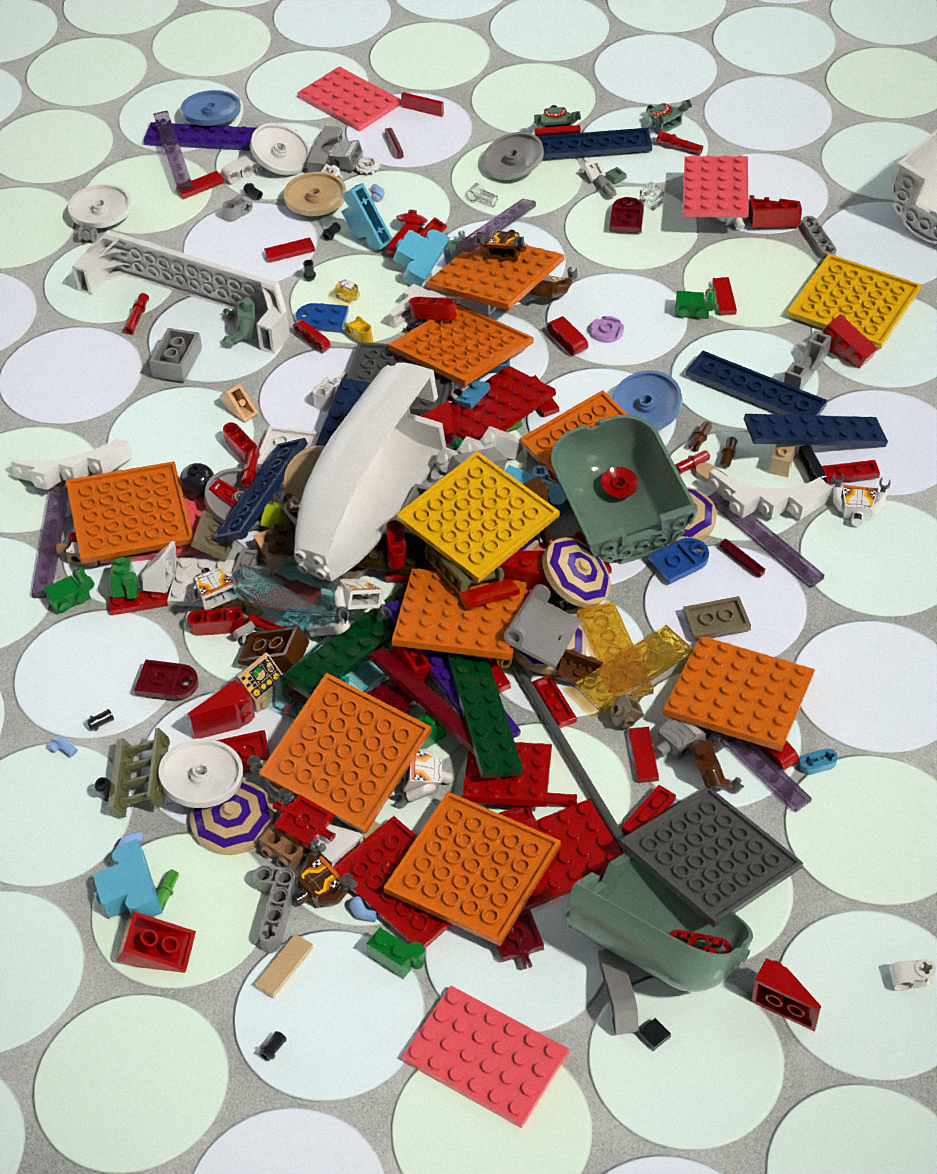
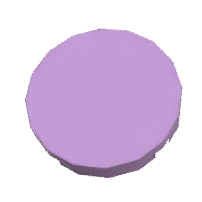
[590,316,624,343]

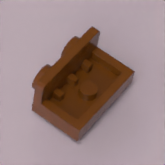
[555,649,603,691]

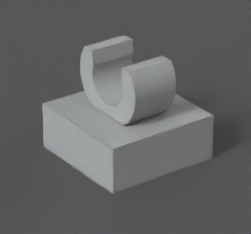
[232,621,255,646]

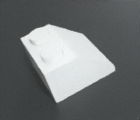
[140,541,177,593]

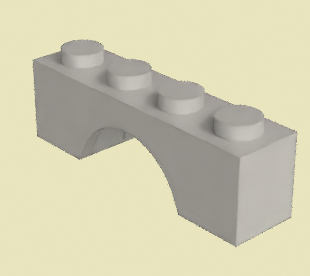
[305,126,343,173]
[784,331,831,390]

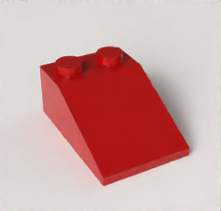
[187,680,255,739]
[115,911,196,973]
[751,958,822,1032]

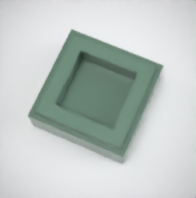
[605,167,627,184]

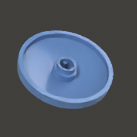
[181,90,241,126]
[612,370,683,431]

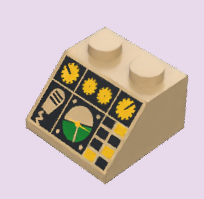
[237,653,287,713]

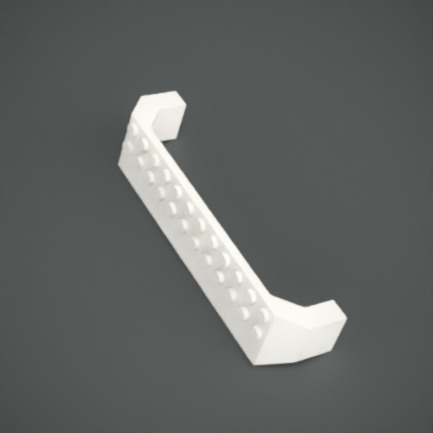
[72,230,290,354]

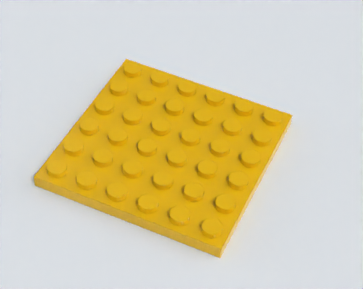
[786,254,922,349]
[396,451,560,583]

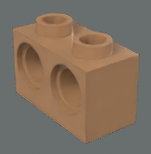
[259,823,310,872]

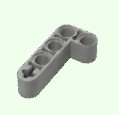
[254,865,297,953]
[598,949,639,1035]

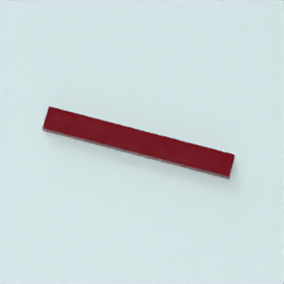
[368,647,475,756]

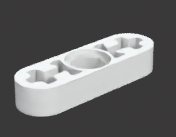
[306,617,350,637]

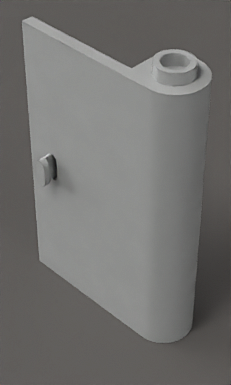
[504,584,582,669]

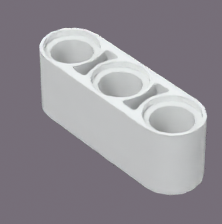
[221,153,266,184]

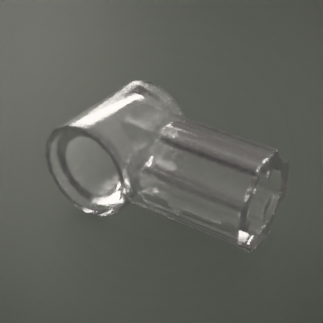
[465,183,498,208]

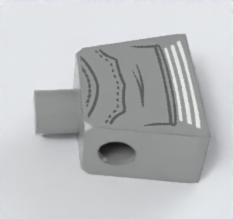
[325,140,363,170]
[654,718,706,760]

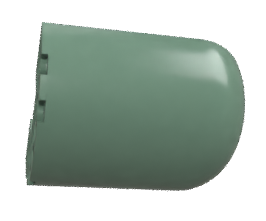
[551,415,698,563]
[565,853,753,992]

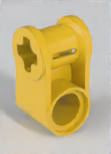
[344,316,373,343]

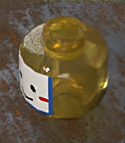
[334,279,360,304]

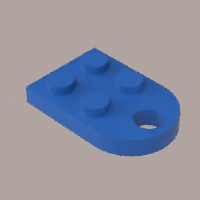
[296,303,349,333]
[648,538,709,584]

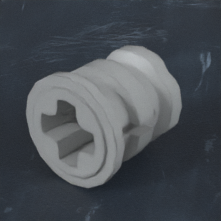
[77,225,97,242]

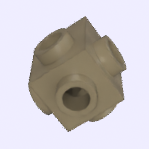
[608,694,644,729]

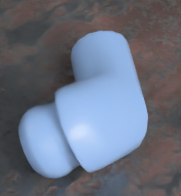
[371,183,385,201]
[48,737,78,757]
[116,831,143,848]
[349,896,377,922]

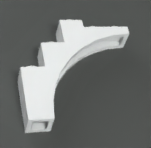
[388,284,498,329]
[422,426,524,487]
[10,439,133,490]
[707,469,833,520]

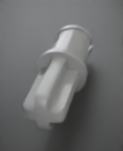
[596,174,617,198]

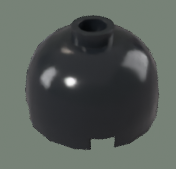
[179,463,214,499]

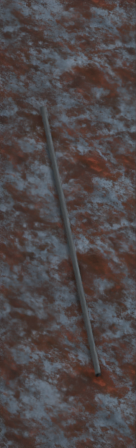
[465,573,627,854]

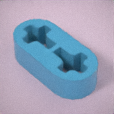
[799,748,838,775]

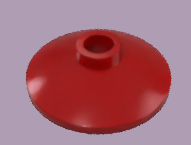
[396,209,428,224]
[601,467,638,498]

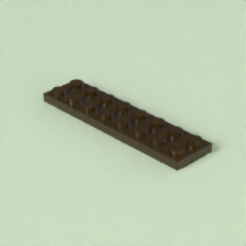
[268,524,424,575]

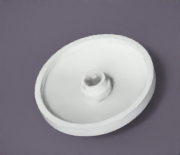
[250,123,310,175]
[68,184,132,228]
[159,739,243,808]

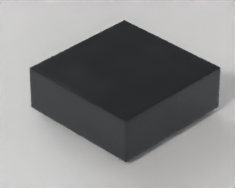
[638,1018,671,1051]

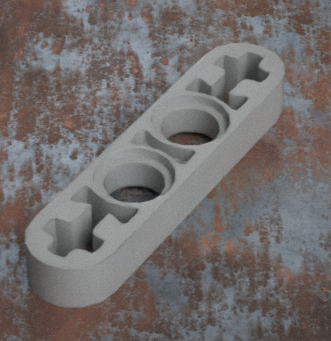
[801,216,837,259]

